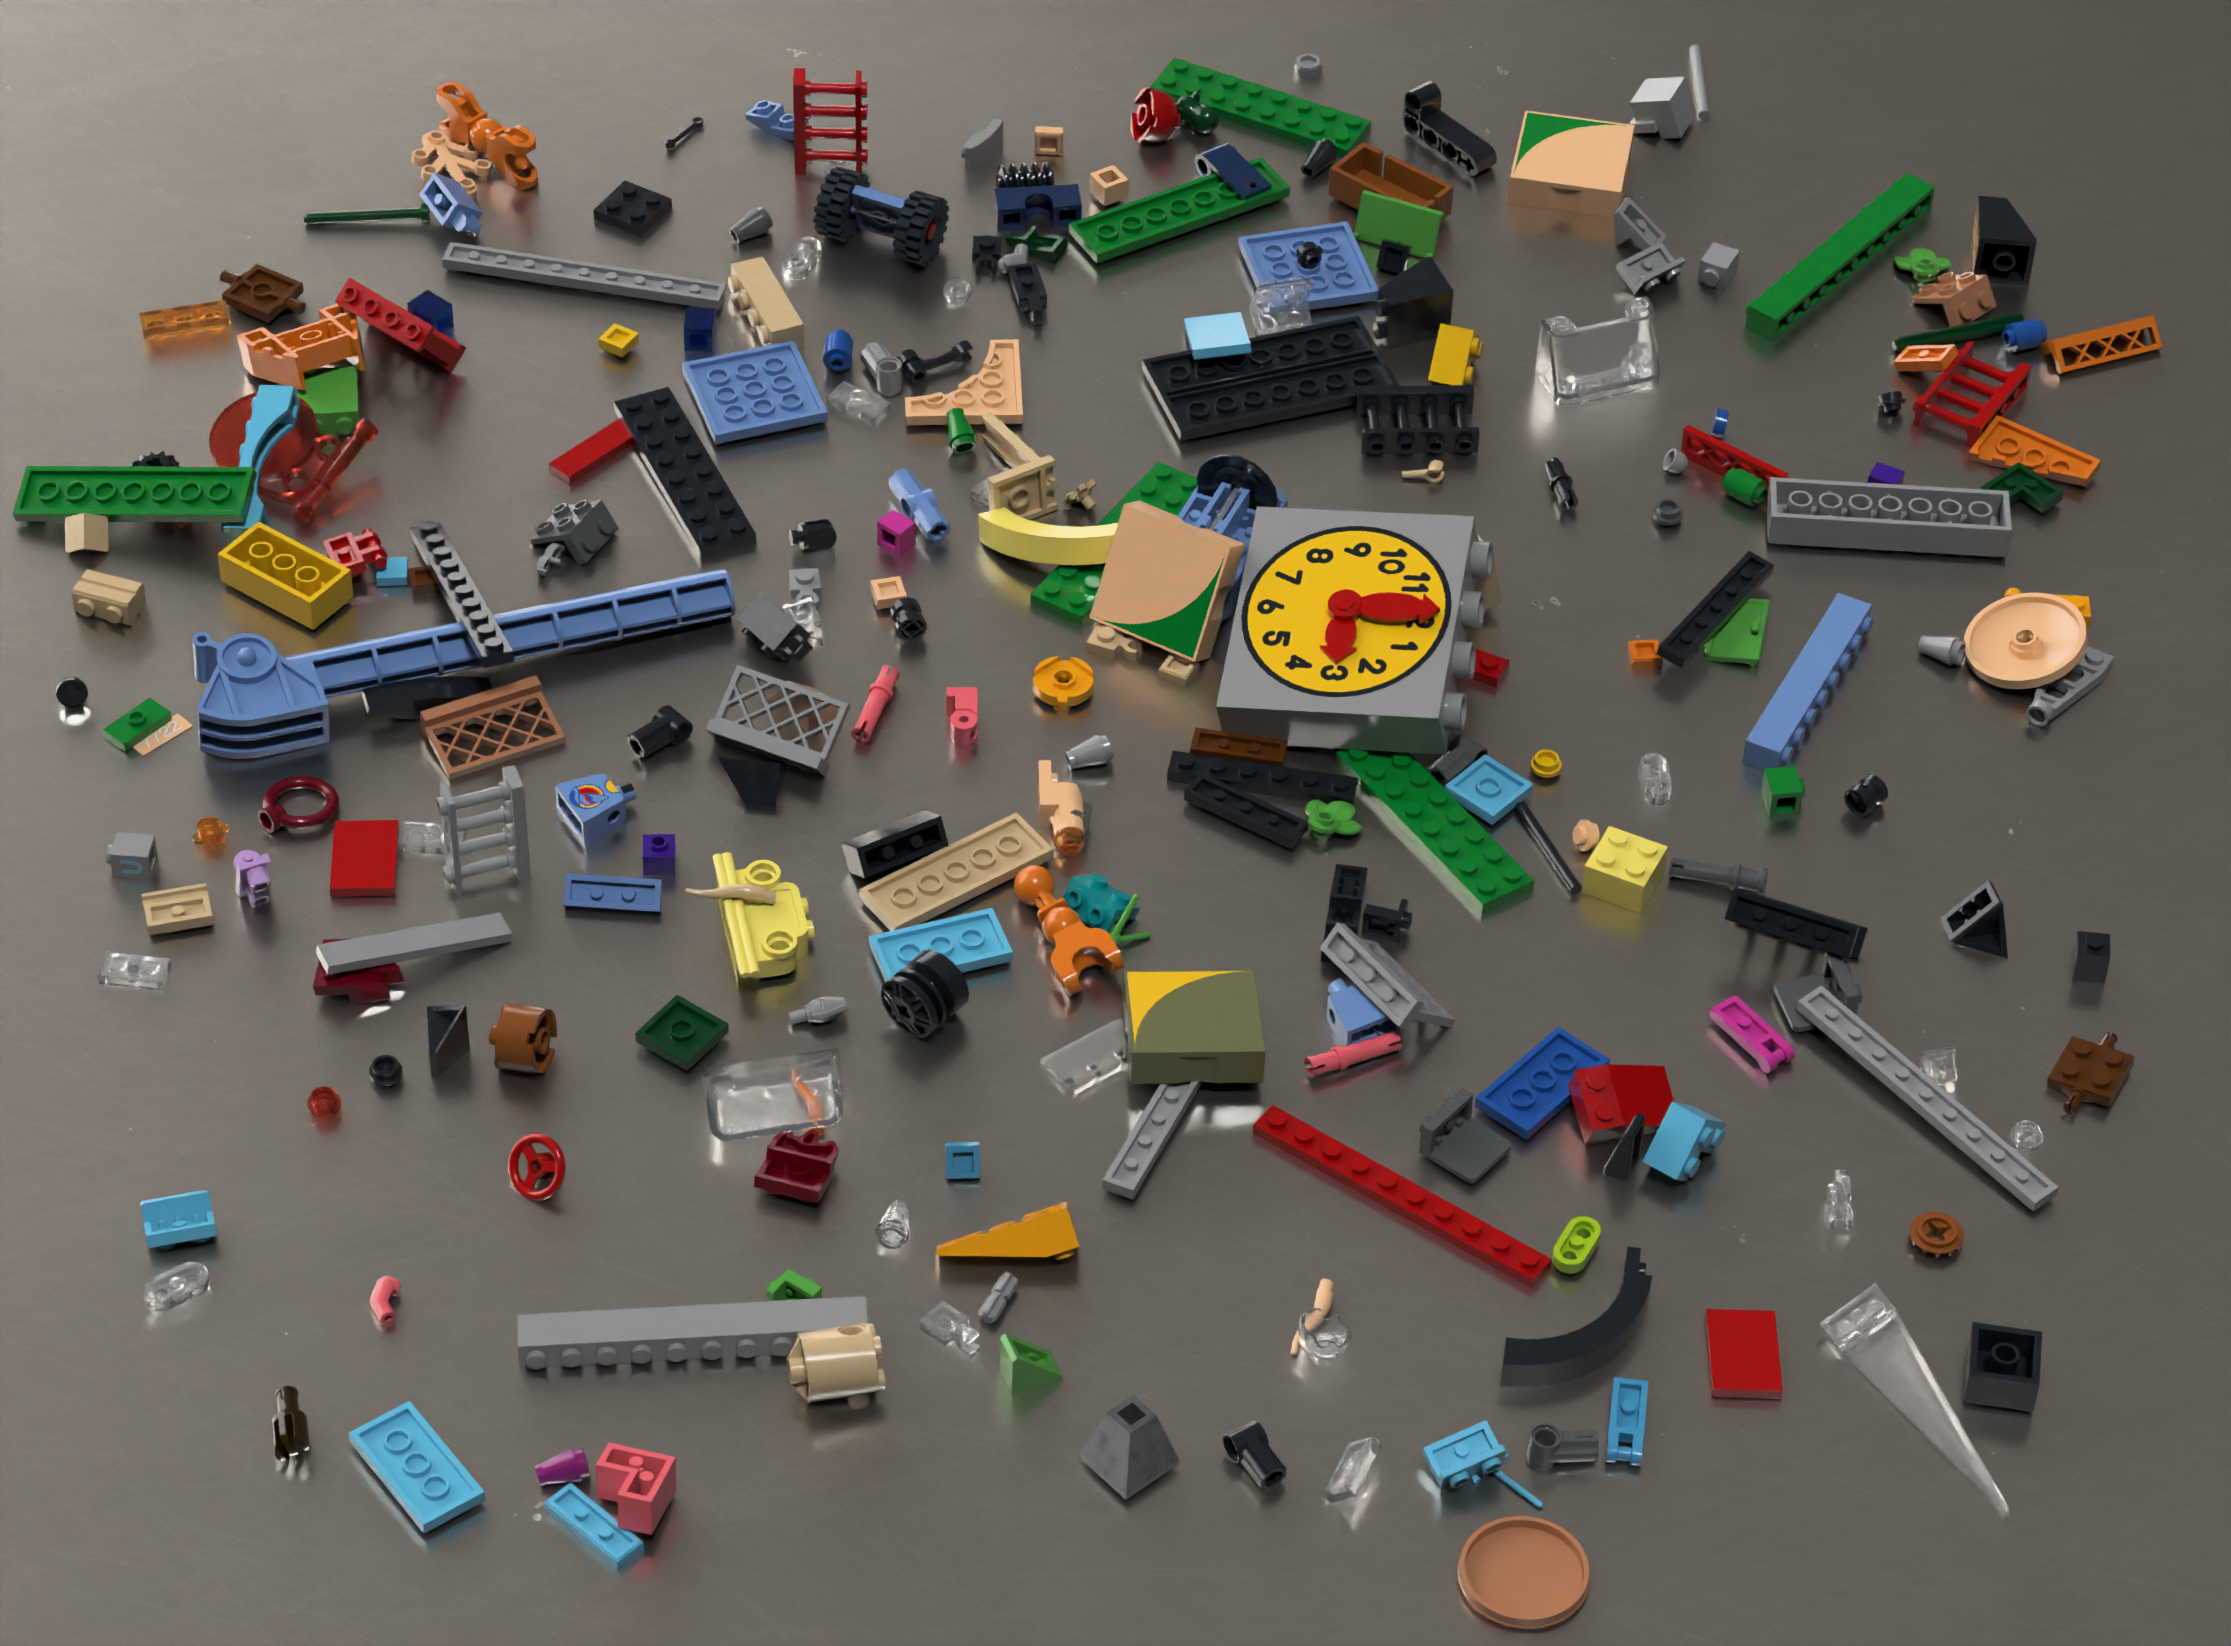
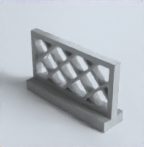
[706,665,851,777]
[1320,922,1455,1029]

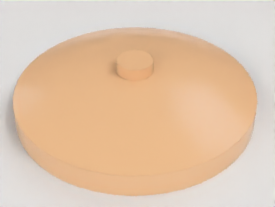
[1964,592,2088,689]

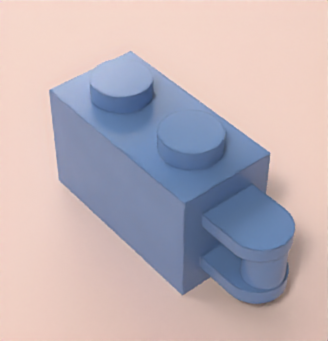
[419,172,483,237]

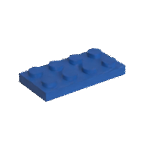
[1475,1027,1610,1140]

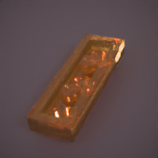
[139,300,231,340]

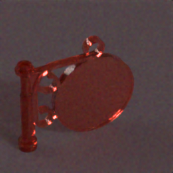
[209,392,379,524]

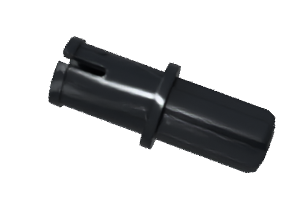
[1545,457,1578,510]

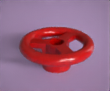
[508,1133,566,1201]

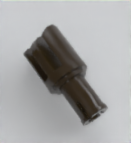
[272,1386,310,1462]

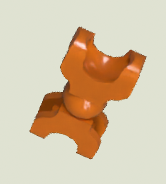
[436,81,538,190]

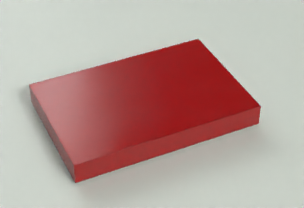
[330,820,399,897]
[1705,1309,1783,1399]

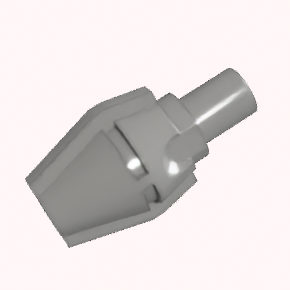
[789,996,847,1025]

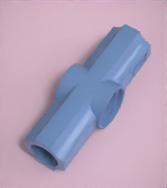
[889,468,950,543]

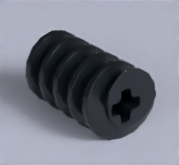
[996,161,1055,189]

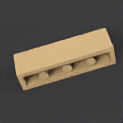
[728,256,804,348]

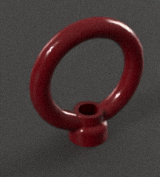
[258,776,339,833]

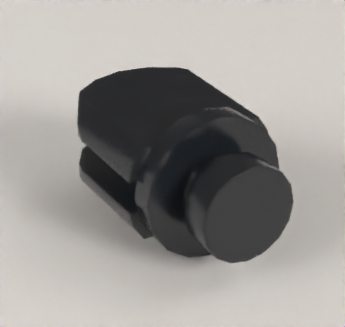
[789,519,837,551]

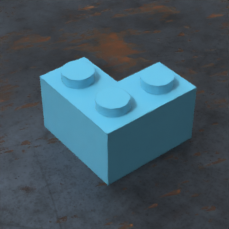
[1642,1102,1726,1182]

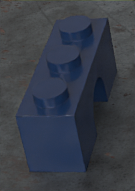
[994,184,1082,232]

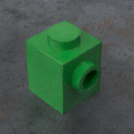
[1761,766,1805,817]

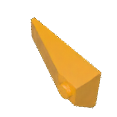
[936,1201,1080,1260]

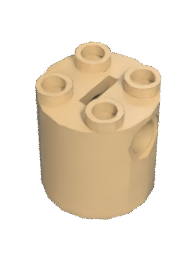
[787,1322,886,1403]

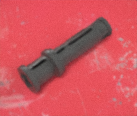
[1669,857,1768,896]

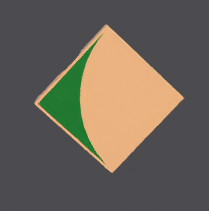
[1508,110,1635,218]
[1089,500,1245,662]

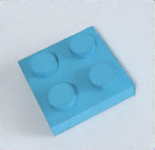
[1444,754,1533,825]

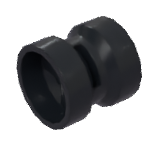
[890,597,927,640]
[1844,774,1888,817]

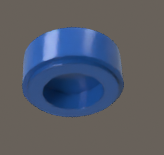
[1710,408,1729,439]

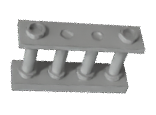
[436,765,531,896]

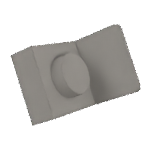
[1614,197,1667,250]

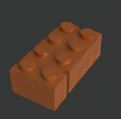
[1328,142,1454,221]

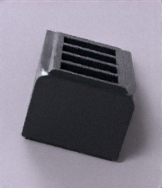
[1603,1113,1645,1182]

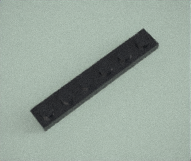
[1656,551,1774,669]
[1167,751,1358,805]

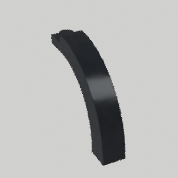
[1500,1246,1652,1388]

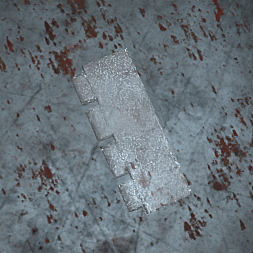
[1040,1016,1128,1090]

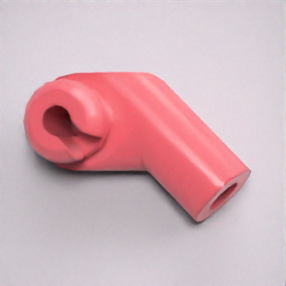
[369,1276,401,1325]

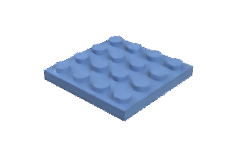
[1239,221,1378,316]
[682,340,828,444]

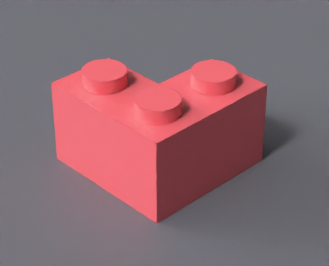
[596,1443,676,1535]

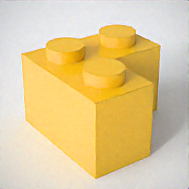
[1428,323,1484,385]

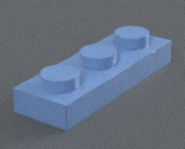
[563,873,663,912]

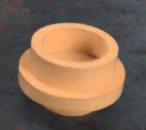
[1572,819,1600,851]

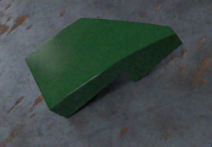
[1005,225,1068,261]

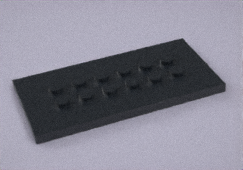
[1142,316,1400,441]

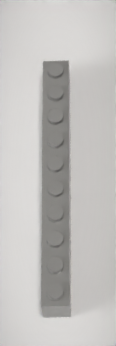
[517,1296,868,1369]

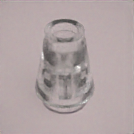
[876,1201,910,1249]

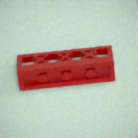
[1681,425,1790,498]

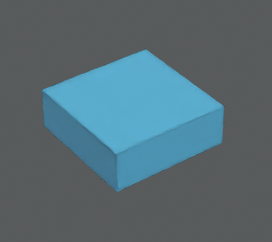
[376,557,408,586]

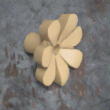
[1063,478,1096,511]

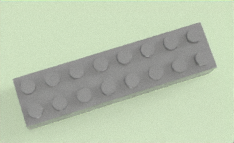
[1766,477,2012,557]

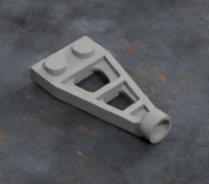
[2026,646,2114,727]

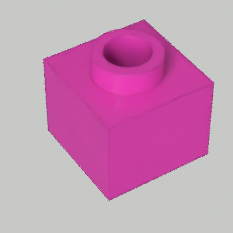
[877,510,916,557]

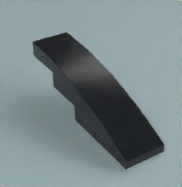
[361,676,493,719]
[1320,864,1368,964]

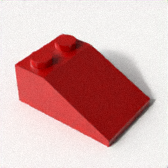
[1568,1064,1674,1146]

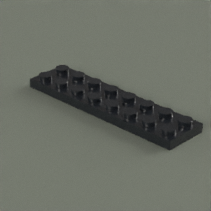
[614,387,756,559]

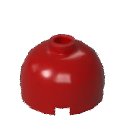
[1130,88,1180,144]

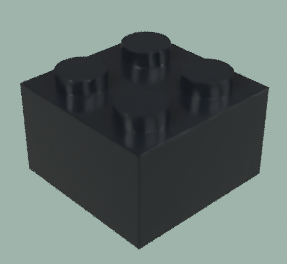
[1963,1322,2042,1411]

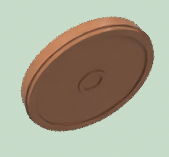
[1457,1516,1590,1630]

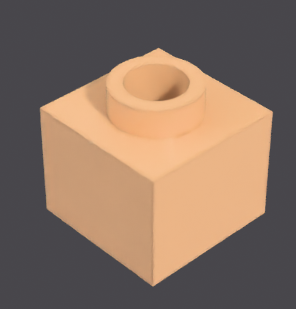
[1089,165,1128,206]

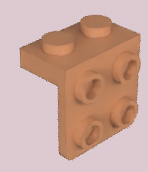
[1911,272,1996,326]

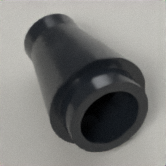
[1301,139,1338,178]

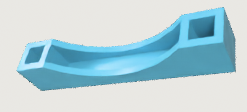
[221,385,301,544]

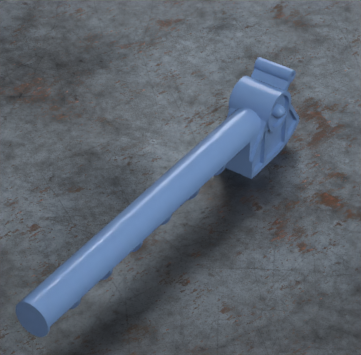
[192,569,735,759]

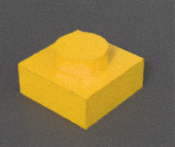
[598,323,639,358]

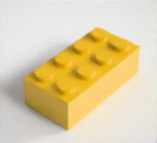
[218,521,354,630]

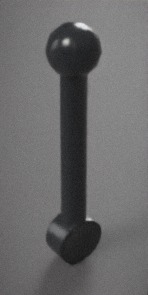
[664,117,703,150]

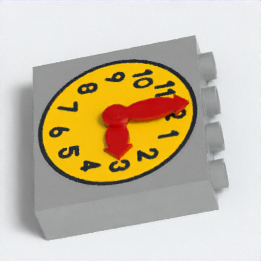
[1216,507,1493,755]

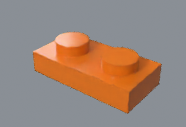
[1893,345,1958,373]

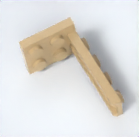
[982,411,1058,520]

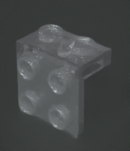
[1249,276,1314,337]

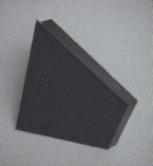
[718,757,786,812]
[1939,880,2008,959]
[427,1005,470,1077]

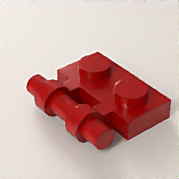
[322,528,387,578]

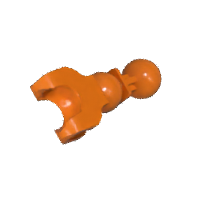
[1014,865,1125,996]

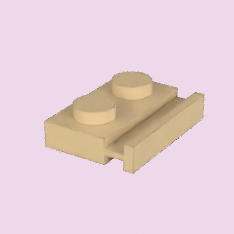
[141,883,214,935]

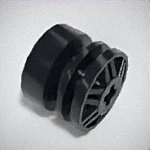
[881,950,969,1038]

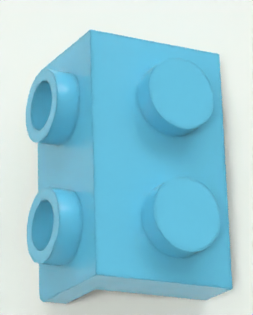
[140,1190,217,1249]
[1422,1420,1507,1489]

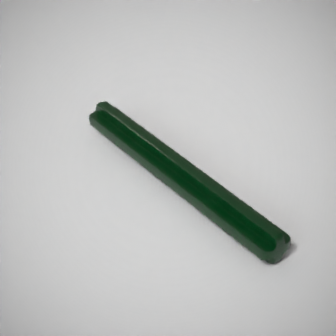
[1891,313,2025,354]

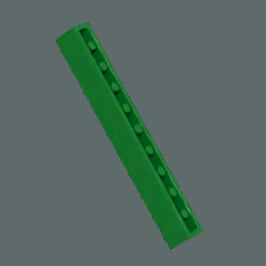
[1745,173,1935,342]

